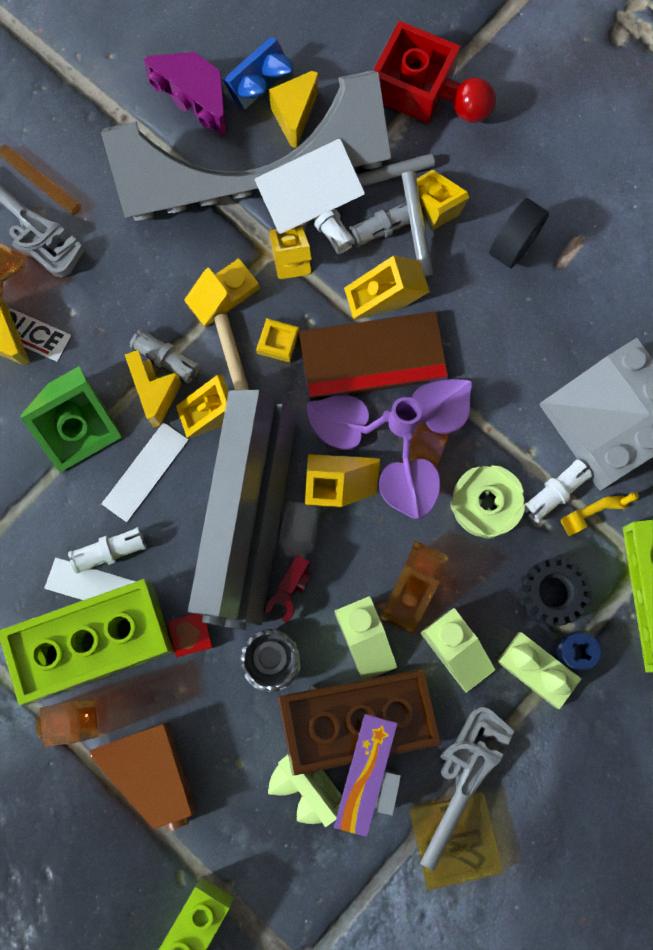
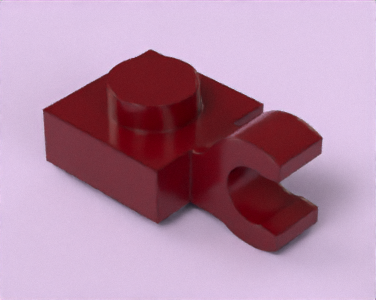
[265,555,312,623]

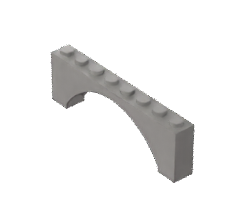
[101,70,391,221]

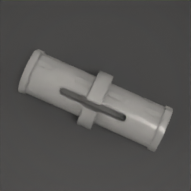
[348,202,410,248]
[130,329,200,384]

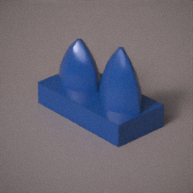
[223,37,293,110]

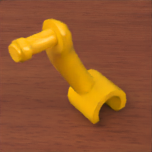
[560,492,639,536]

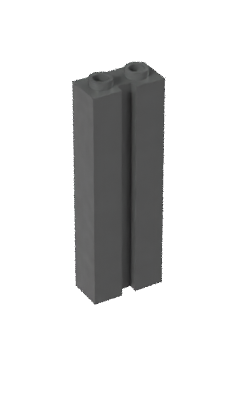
[188,390,298,631]

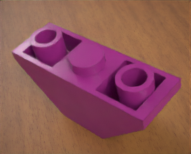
[143,52,227,137]

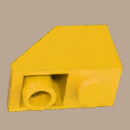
[305,454,380,507]

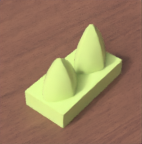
[497,632,581,709]
[268,754,342,827]

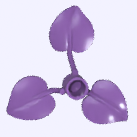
[307,379,472,519]

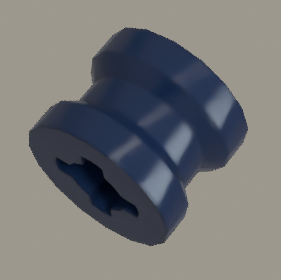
[556,633,601,671]

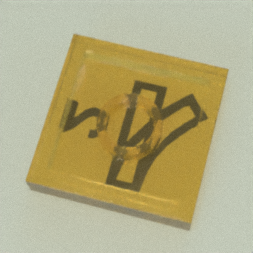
[408,792,503,891]

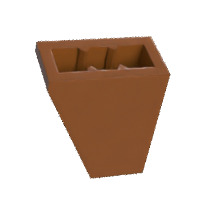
[89,722,197,832]

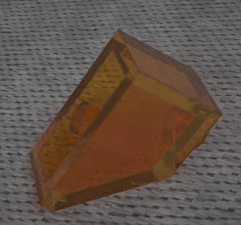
[380,541,449,634]
[36,699,99,747]

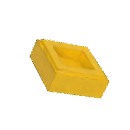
[256,318,300,363]

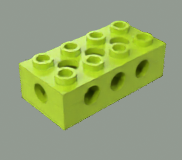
[0,579,175,705]

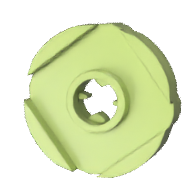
[451,465,525,539]

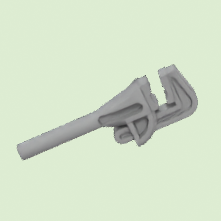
[0,184,85,277]
[420,707,514,872]

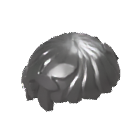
[241,629,300,692]

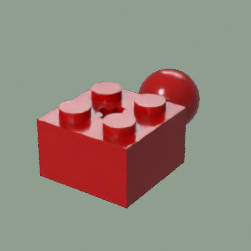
[373,20,496,124]

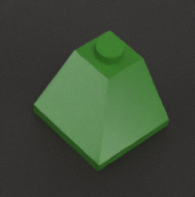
[20,366,122,473]

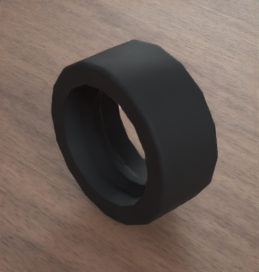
[489,198,549,269]

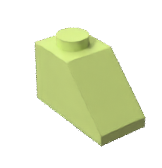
[335,596,397,680]
[420,608,495,693]

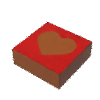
[168,614,213,658]

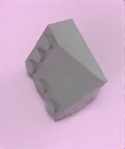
[539,338,653,491]

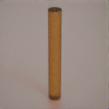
[0,145,81,215]

